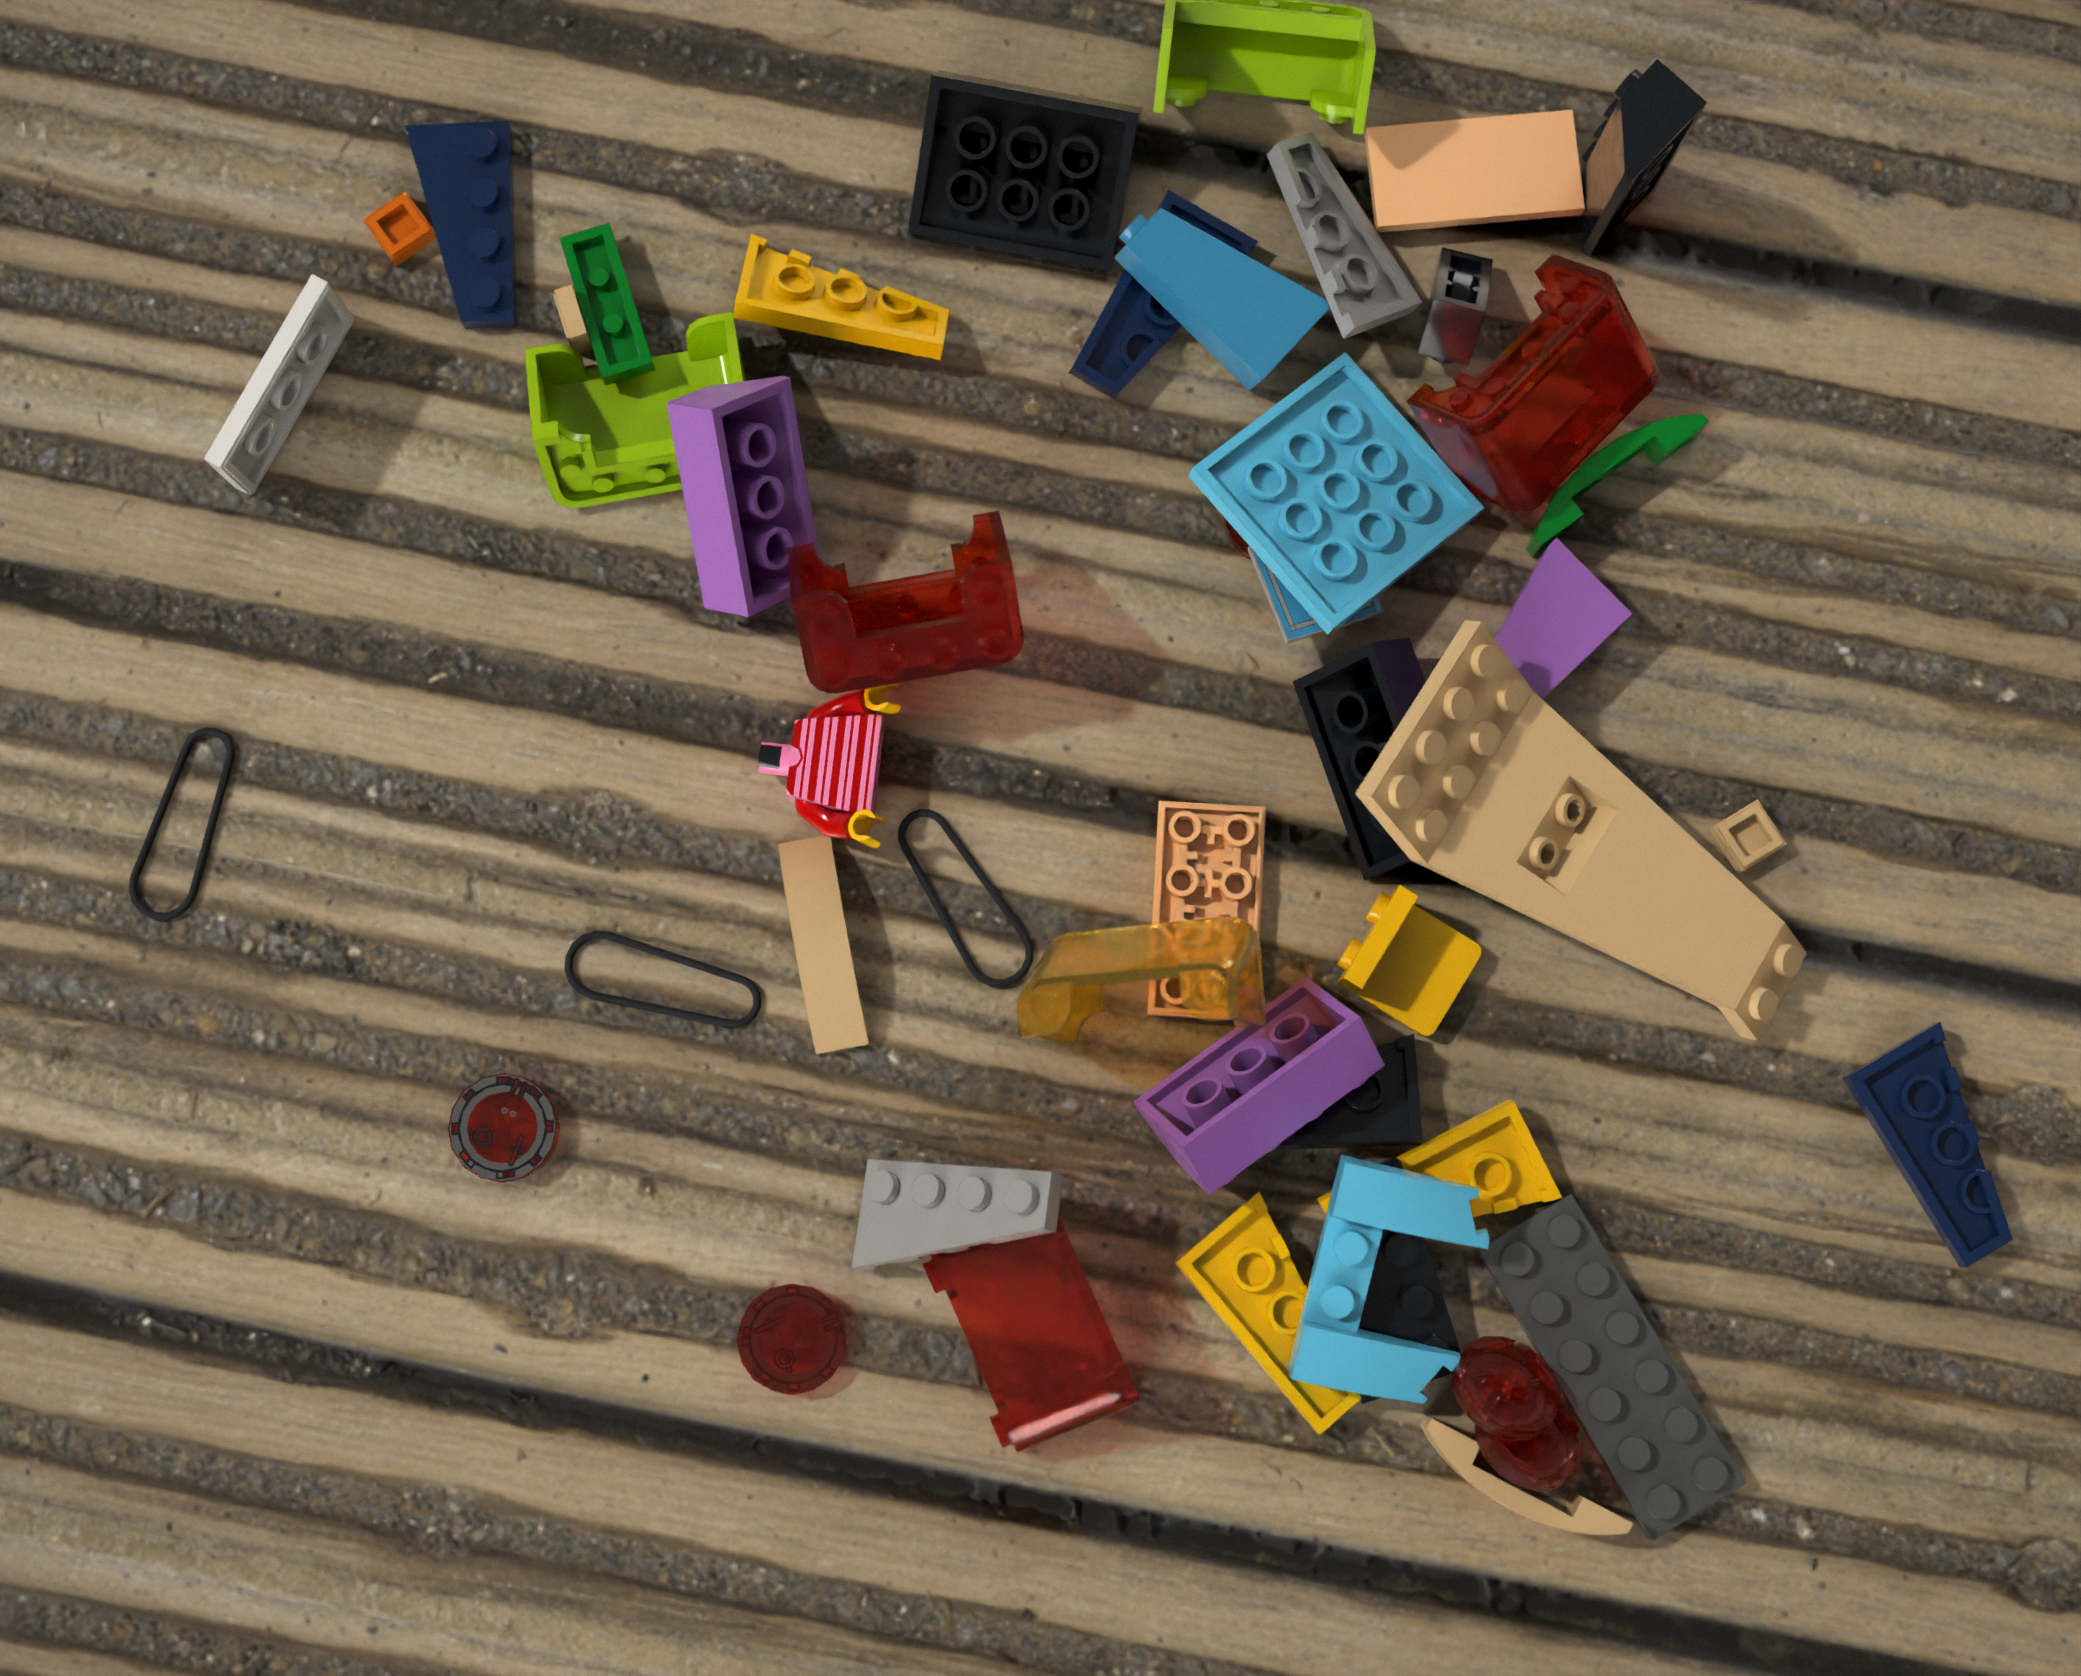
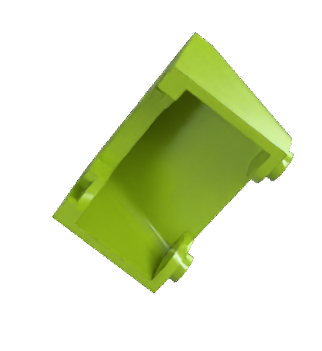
[524,311,746,508]

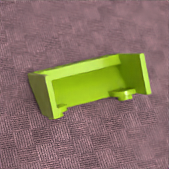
[1153,0,1376,135]

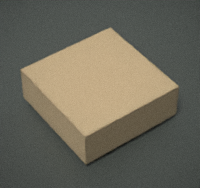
[553,285,593,354]
[1709,799,1787,874]

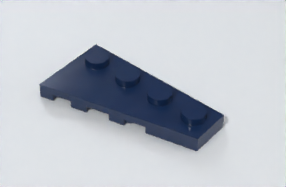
[405,121,517,329]
[1069,190,1259,399]
[1843,1022,2013,1268]

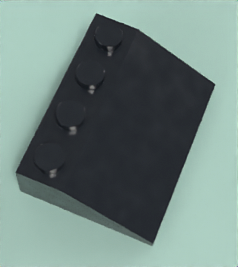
[908,70,1143,271]

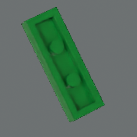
[559,223,655,386]

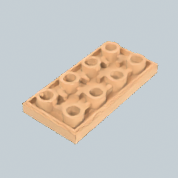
[1364,110,1585,233]
[1147,801,1266,1021]

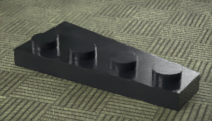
[1274,1034,1423,1150]
[1358,1158,1462,1404]

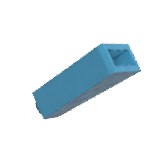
[1114,208,1330,391]

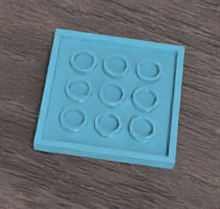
[1188,352,1484,635]

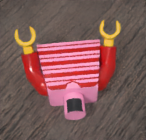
[758,678,900,848]

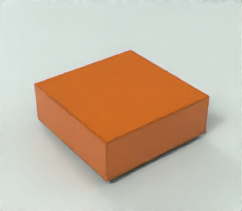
[363,191,437,266]

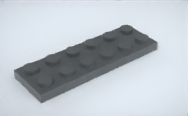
[1475,1194,1747,1541]

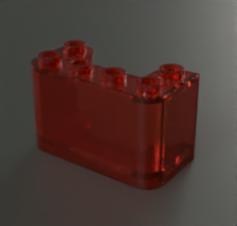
[1406,254,1661,513]
[787,511,1024,694]

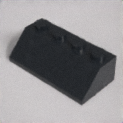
[1579,59,1707,257]
[1293,637,1426,881]

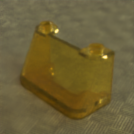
[1017,917,1267,1043]

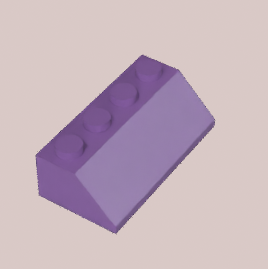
[667,376,823,617]
[1133,977,1385,1195]

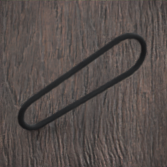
[128,727,235,921]
[898,809,1033,987]
[564,930,761,1028]

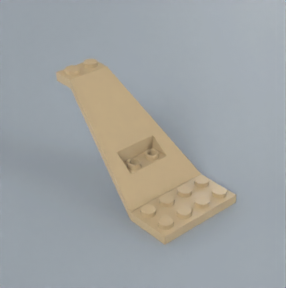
[1355,620,1807,1041]

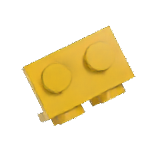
[1336,885,1481,1036]

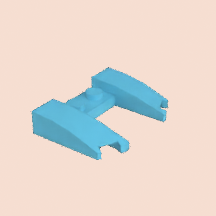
[1288,1155,1490,1404]

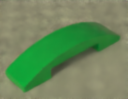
[1526,414,1709,558]

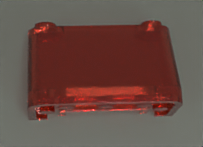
[923,1215,1141,1453]

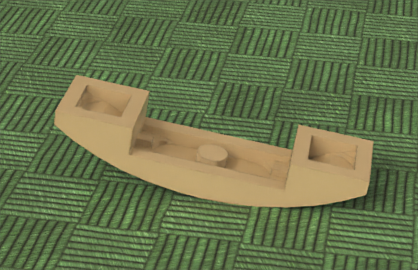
[778,835,870,1055]
[1419,1415,1633,1535]

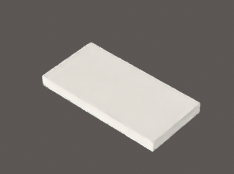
[204,274,355,496]

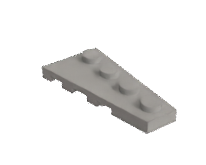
[1267,132,1422,339]
[851,1159,1063,1271]

